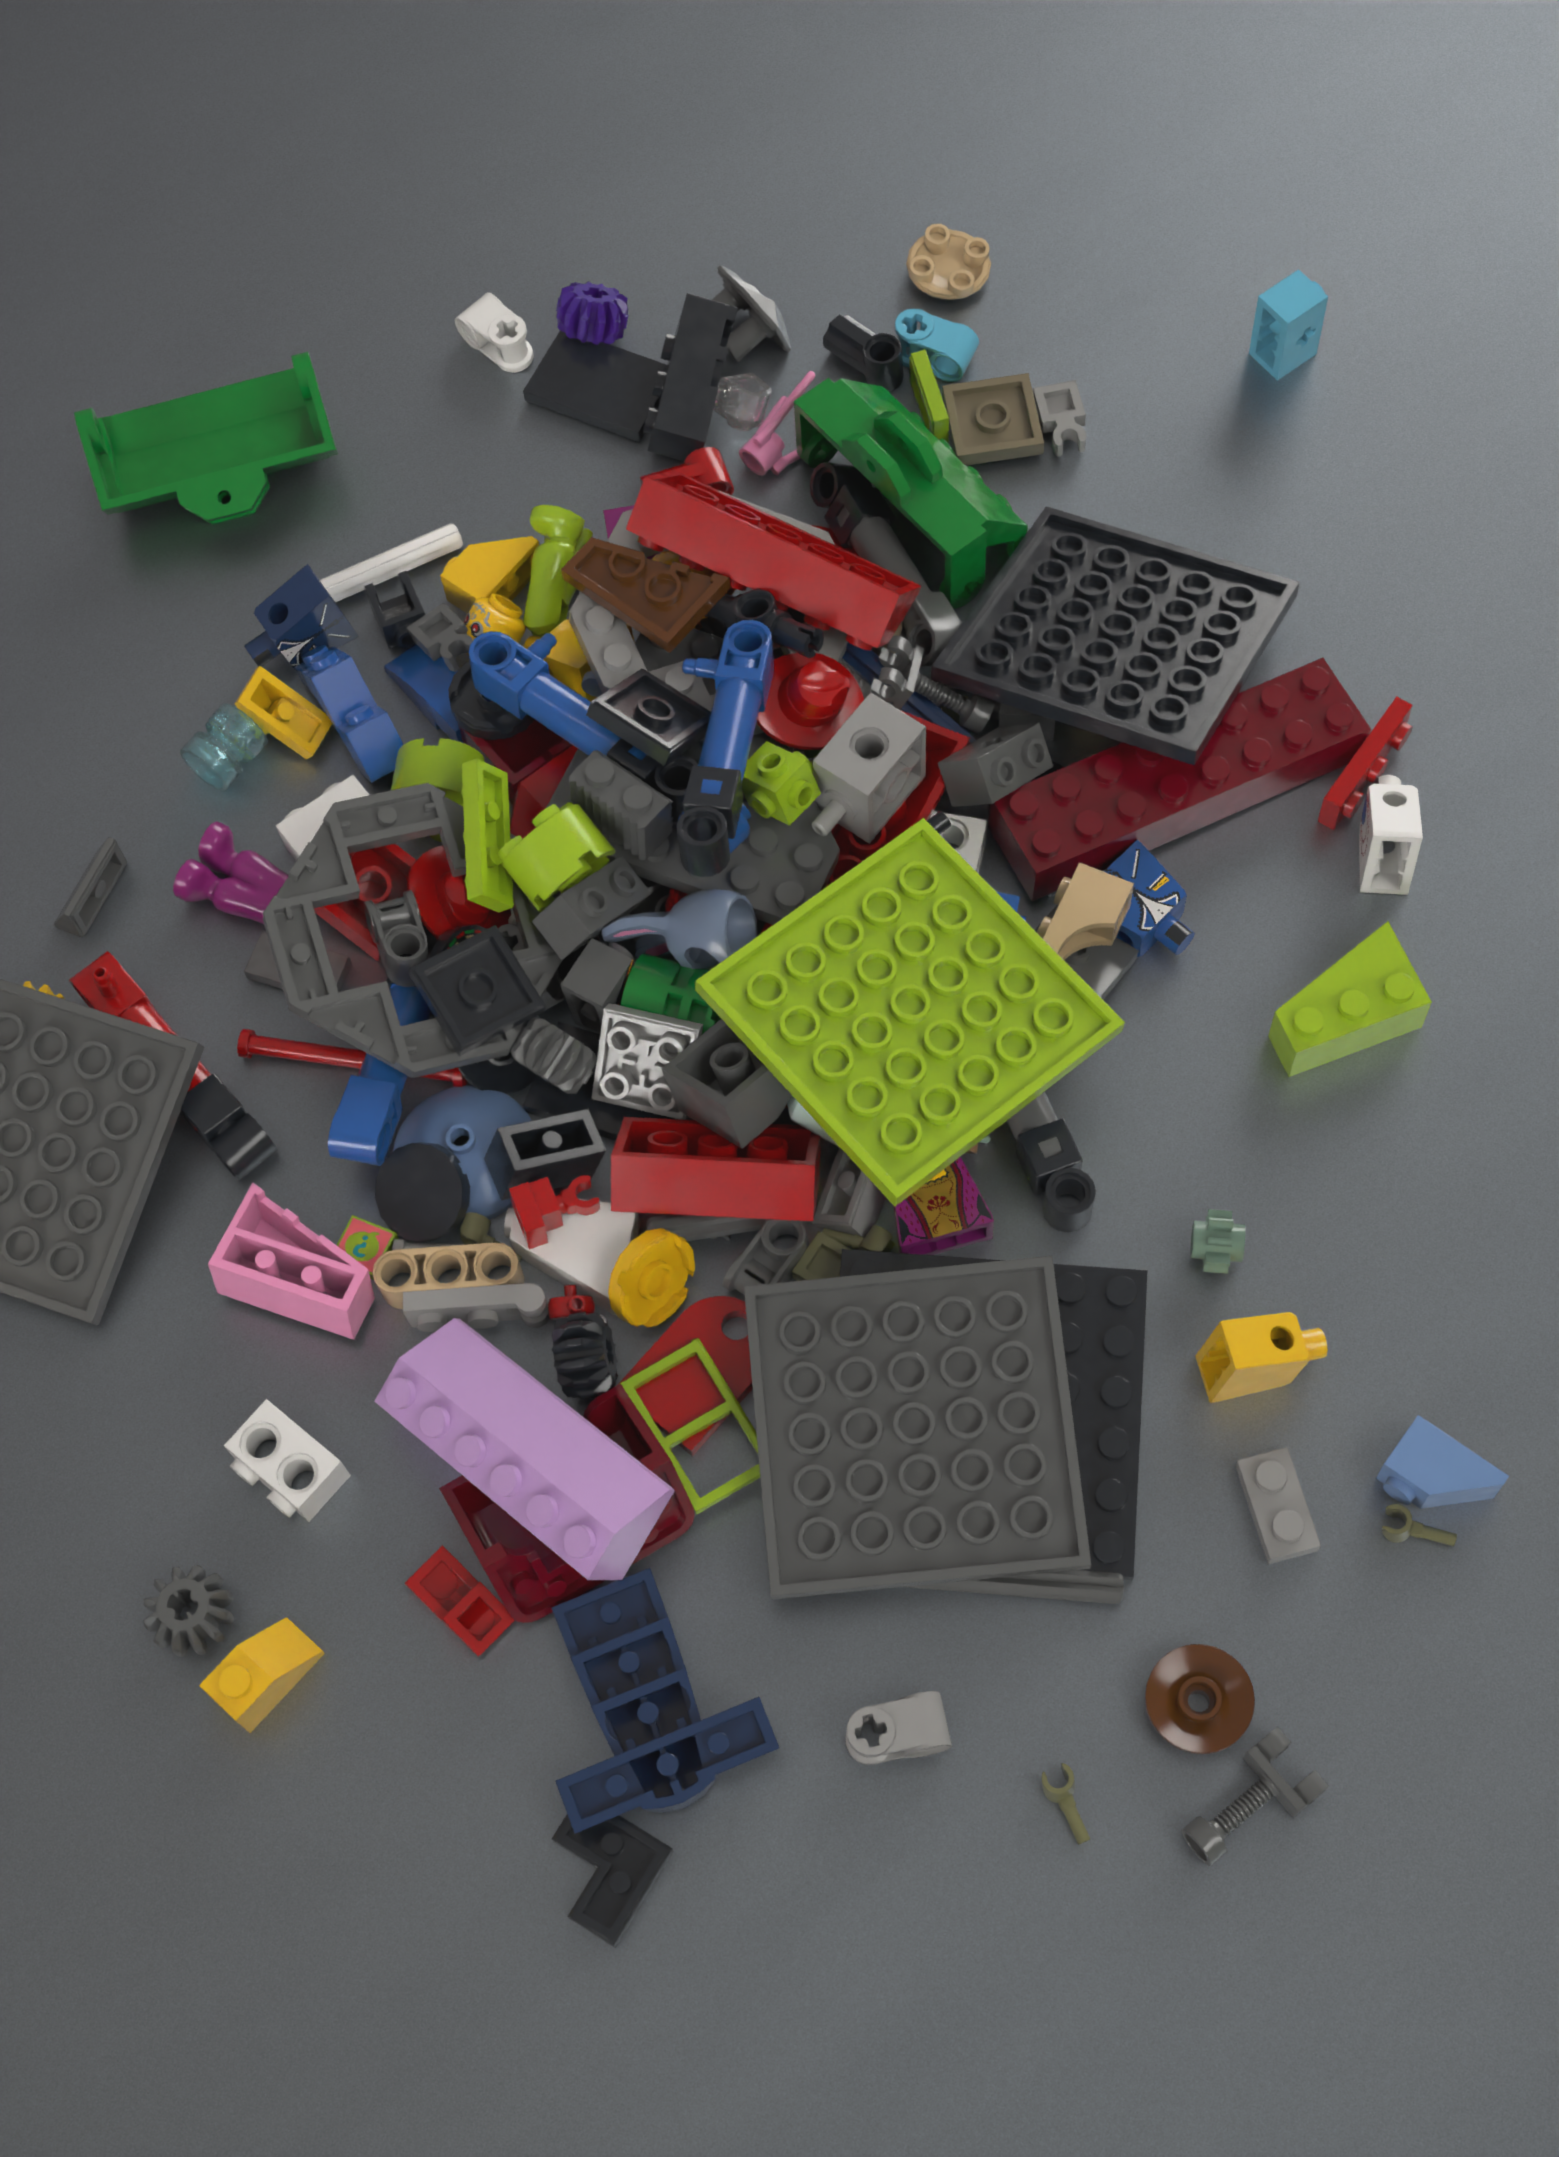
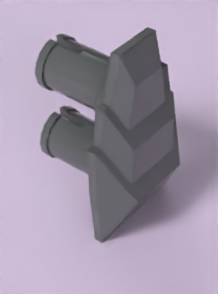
[712,265,791,362]

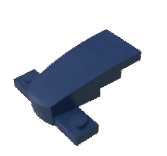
[551,1568,779,1833]

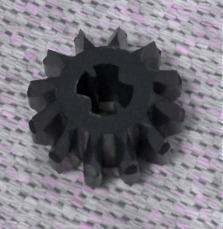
[551,1312,618,1399]

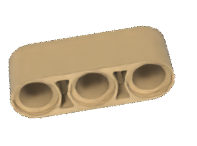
[372,1242,525,1309]

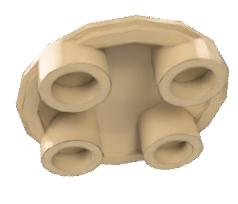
[906,224,991,300]

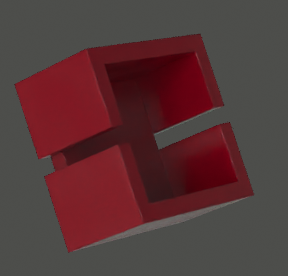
[458,700,572,805]

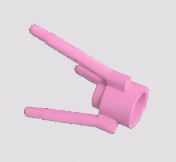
[739,371,815,476]

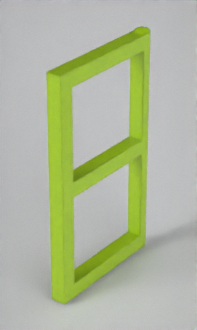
[620,1338,760,1514]

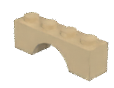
[1037,862,1134,960]

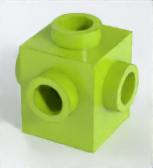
[742,741,821,826]

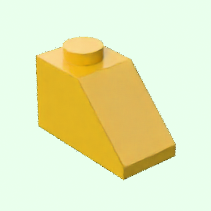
[440,536,539,613]
[199,1617,325,1733]

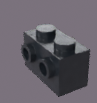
[484,1109,606,1201]

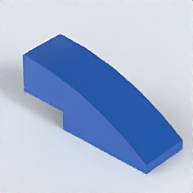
[384,645,488,743]

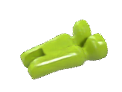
[523,505,593,637]

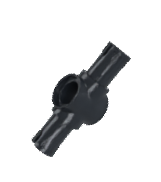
[705,589,824,658]

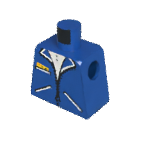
[1104,840,1195,957]

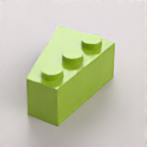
[1268,921,1432,1077]

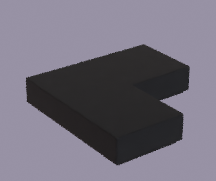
[552,1814,674,1948]

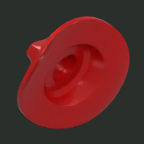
[756,652,864,750]
[407,845,511,939]

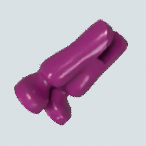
[173,821,289,924]

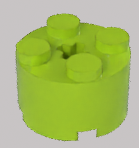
[391,738,485,842]
[497,802,616,912]

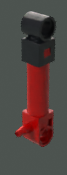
[69,951,278,1181]

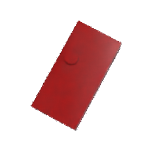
[611,1117,821,1221]

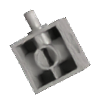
[812,692,926,844]

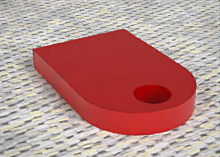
[617,1296,753,1457]

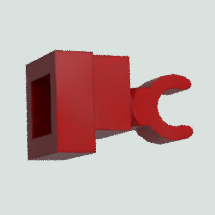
[509,1175,600,1250]

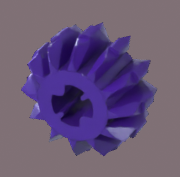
[556,281,629,345]

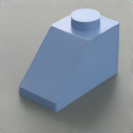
[1376,1415,1509,1509]

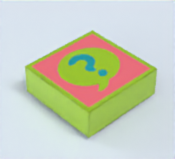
[337,1215,399,1280]

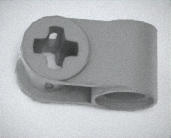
[845,1691,953,1765]

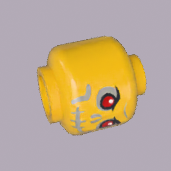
[463,594,526,656]

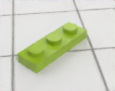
[461,758,514,913]

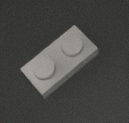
[1235,1447,1321,1564]

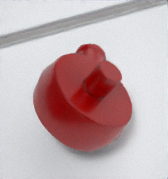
[547,1285,595,1321]

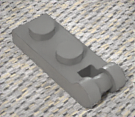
[403,1283,549,1332]

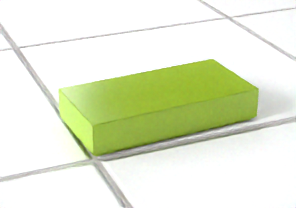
[909,350,949,444]

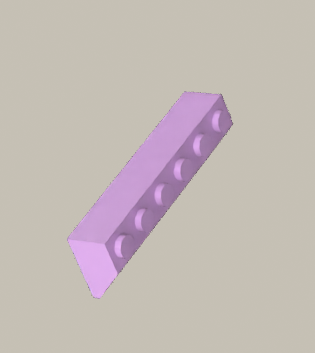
[374,1318,675,1580]

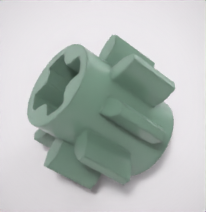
[1190,1209,1246,1274]

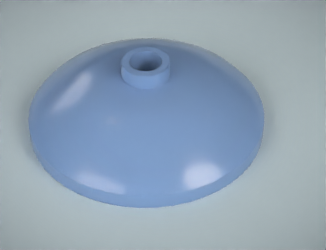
[393,1085,532,1224]

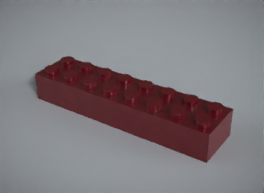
[988,657,1371,901]

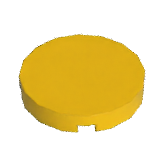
[608,1228,695,1328]

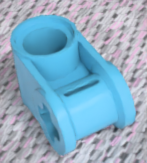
[895,308,979,383]

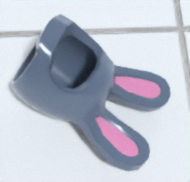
[601,889,757,969]

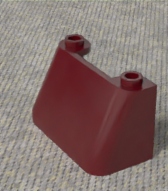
[439,1384,695,1623]

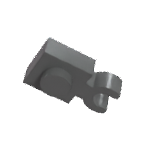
[407,603,473,672]

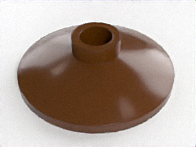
[1145,1644,1255,1754]

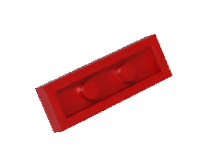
[1318,696,1413,830]

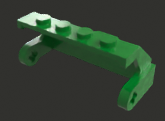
[74,351,338,525]
[794,378,1028,609]

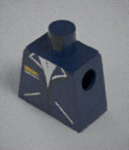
[244,564,358,670]

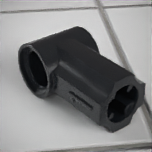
[823,314,904,392]

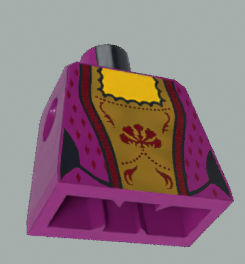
[893,1157,994,1255]

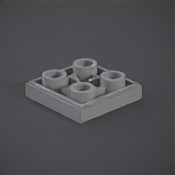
[592,1003,703,1120]

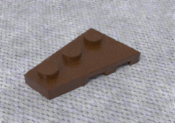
[561,537,731,653]

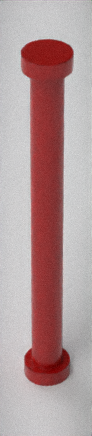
[237,1029,467,1087]

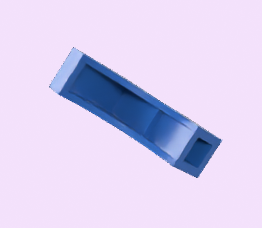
[294,645,404,782]

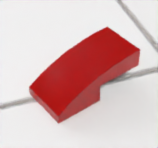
[405,1545,515,1657]

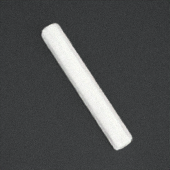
[320,523,463,603]

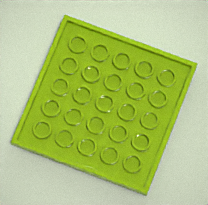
[695,818,1125,1207]

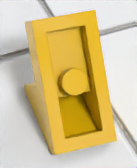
[235,666,332,760]

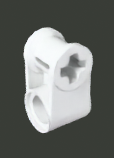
[454,292,534,373]

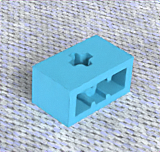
[1249,269,1328,381]

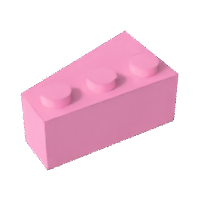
[208,1182,375,1340]

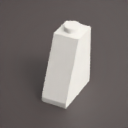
[504,1199,641,1316]

